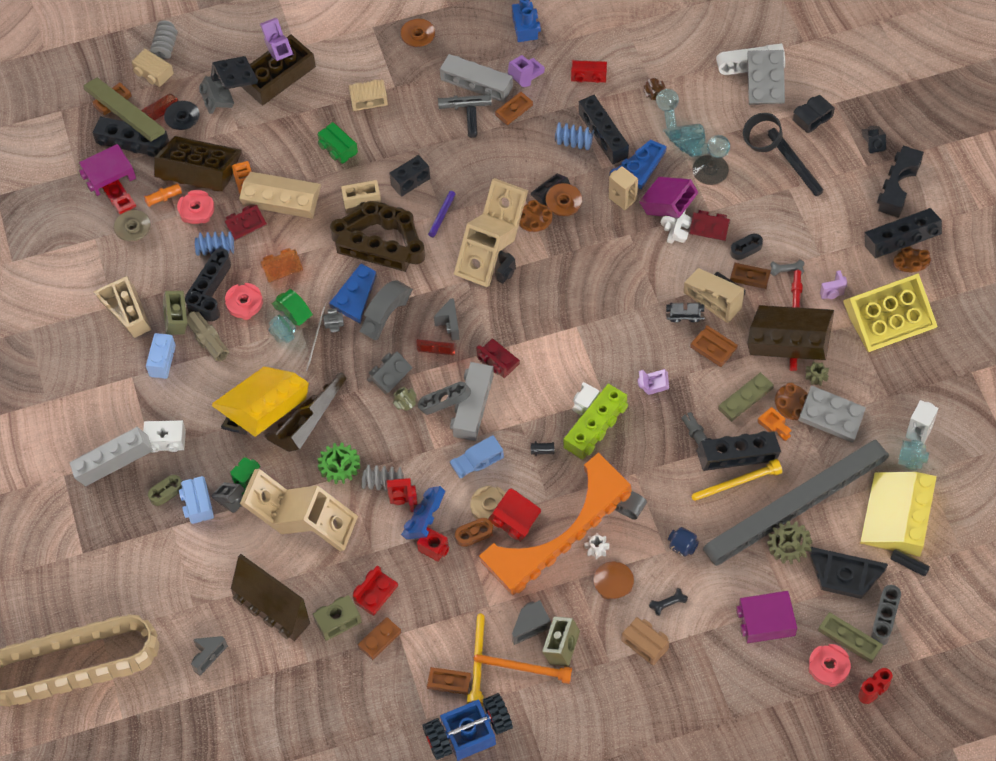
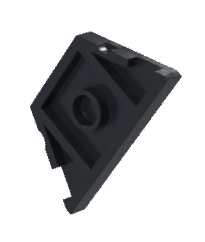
[809,547,888,599]

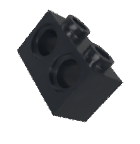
[389,155,431,197]

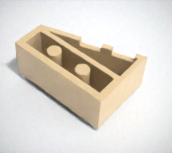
[683,268,744,323]
[94,276,151,338]

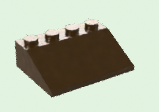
[154,136,242,191]
[747,305,834,360]
[231,554,310,641]

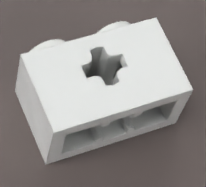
[906,400,939,445]
[143,420,186,452]

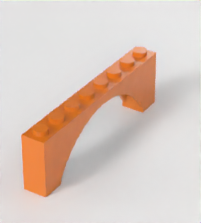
[479,452,632,596]

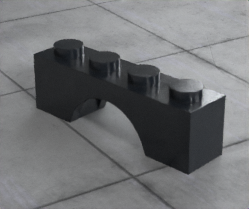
[877,145,924,218]

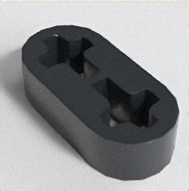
[730,233,763,260]

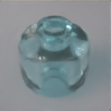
[268,315,296,343]

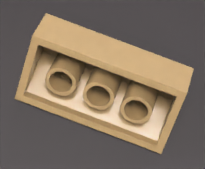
[239,172,321,219]

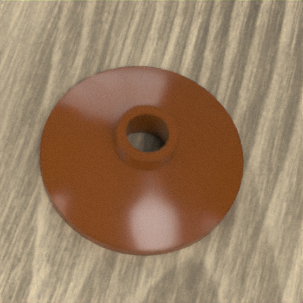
[401,19,435,47]
[546,183,582,216]

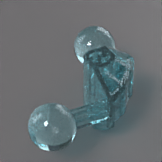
[656,88,731,158]

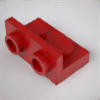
[571,60,607,83]
[387,478,418,512]
[353,565,398,616]

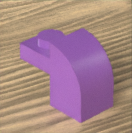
[260,18,293,61]
[508,55,545,87]

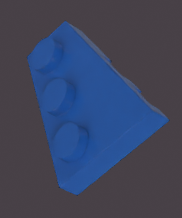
[610,140,667,190]
[329,264,377,324]
[401,486,446,540]

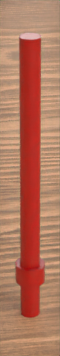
[789,270,803,371]

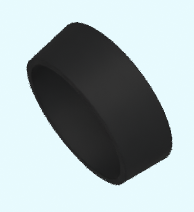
[743,112,783,152]

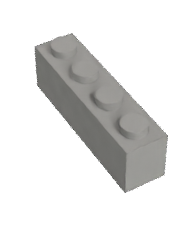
[440,54,513,102]
[450,362,494,441]
[69,427,153,486]

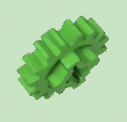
[318,442,360,484]

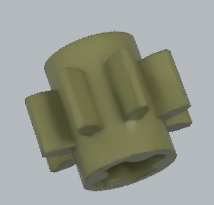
[805,361,829,386]
[393,387,417,411]

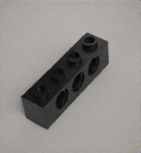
[579,95,629,165]
[92,116,169,157]
[864,208,942,259]
[696,431,781,471]

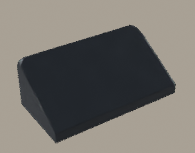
[530,173,571,206]

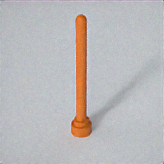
[473,654,572,684]

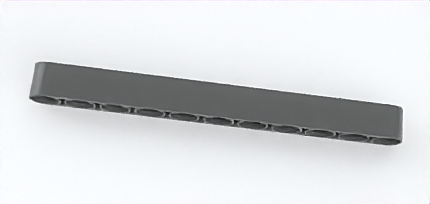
[703,440,889,566]

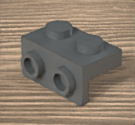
[199,76,234,114]
[367,351,413,395]

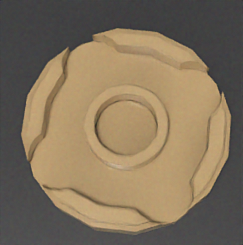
[470,486,506,519]

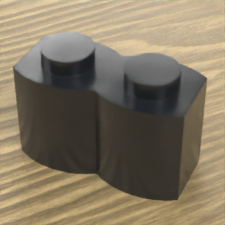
[793,95,835,133]

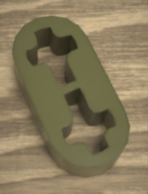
[148,475,182,506]

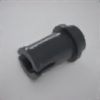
[531,441,555,456]

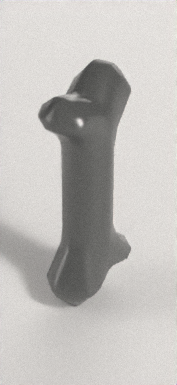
[770,260,805,276]

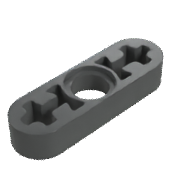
[418,381,471,415]

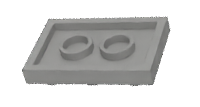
[747,50,785,105]
[798,385,866,443]

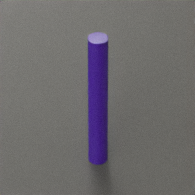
[428,191,456,238]

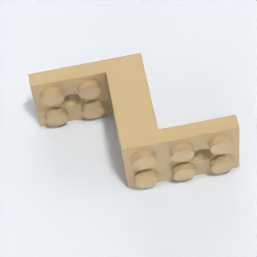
[454,178,528,287]
[240,469,358,551]

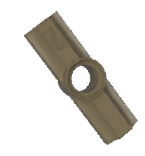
[187,311,229,362]

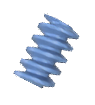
[555,122,594,150]
[195,231,234,256]

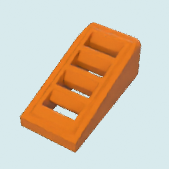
[231,161,252,194]

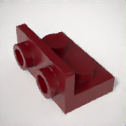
[223,205,267,241]
[476,338,520,378]

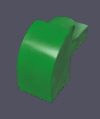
[271,289,313,326]

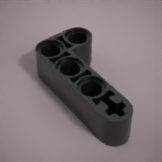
[185,248,231,321]

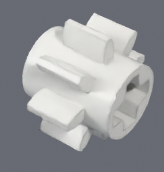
[584,533,609,559]

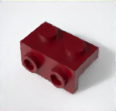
[689,210,731,241]

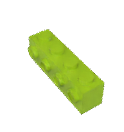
[563,383,628,460]

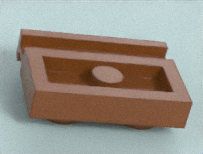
[690,325,738,367]

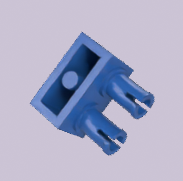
[512,0,541,42]

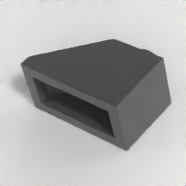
[512,600,551,645]

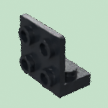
[210,56,258,89]

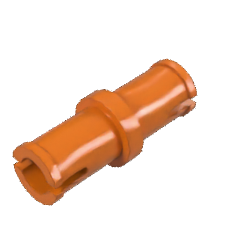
[144,183,182,207]

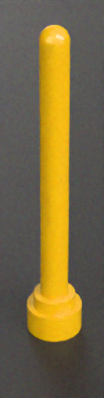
[691,459,782,501]
[467,613,485,706]

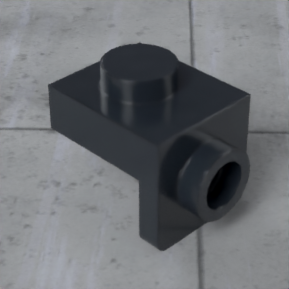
[862,126,887,154]
[496,251,516,284]

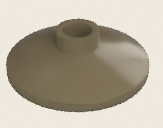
[114,210,151,241]

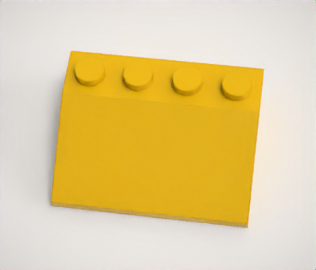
[212,366,309,437]

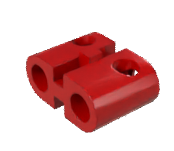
[858,668,893,704]

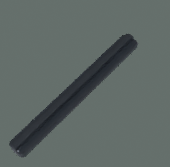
[767,128,824,196]

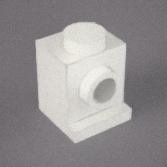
[572,382,600,415]

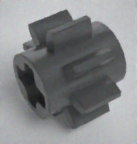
[323,308,344,332]

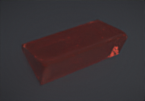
[141,93,178,121]
[416,339,457,356]

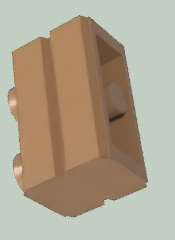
[621,617,669,665]

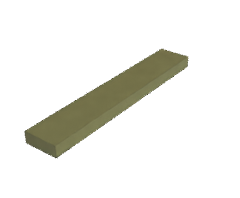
[83,77,165,141]

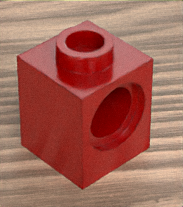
[417,527,450,562]

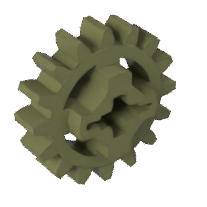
[767,521,812,564]

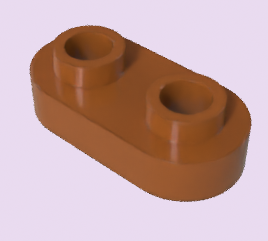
[455,518,493,547]

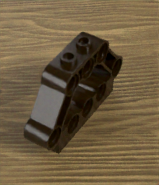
[330,201,425,272]

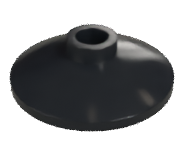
[164,101,200,130]

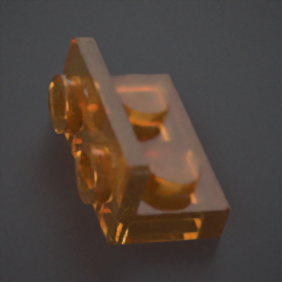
[260,248,303,283]

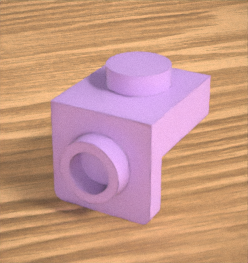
[820,270,847,299]
[638,369,669,395]

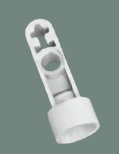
[716,43,785,75]

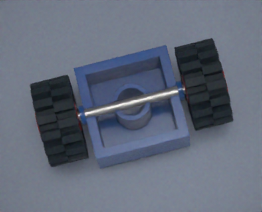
[422,693,513,761]

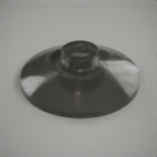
[692,154,729,185]

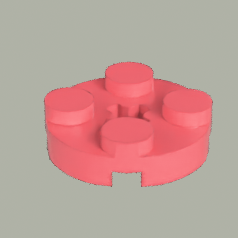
[177,190,215,224]
[225,283,263,320]
[809,644,851,687]

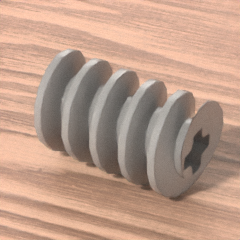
[150,20,178,59]
[362,465,404,491]

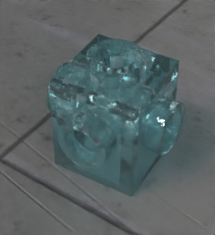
[898,440,929,470]

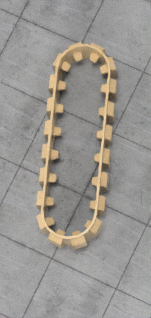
[0,614,160,707]

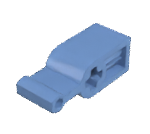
[450,435,504,478]

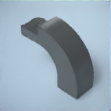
[359,280,413,340]

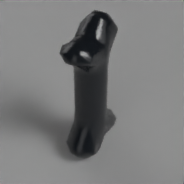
[649,588,688,616]

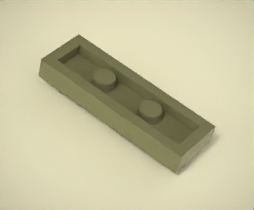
[718,372,774,422]
[818,612,883,664]

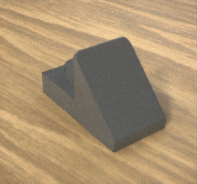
[434,298,460,341]
[211,482,245,513]
[191,636,228,676]

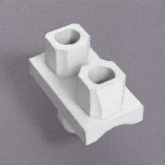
[661,210,692,244]

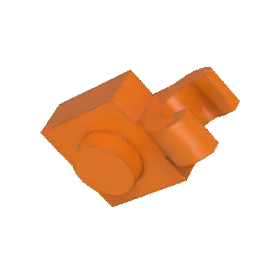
[758,407,792,441]

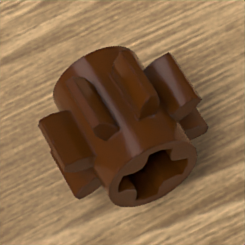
[643,78,666,100]

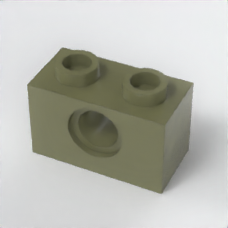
[162,291,187,335]
[313,595,362,641]
[542,617,580,667]

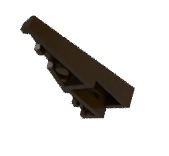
[265,372,346,452]

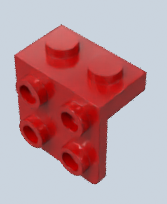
[488,488,541,542]

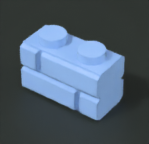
[146,333,176,379]
[179,476,214,524]

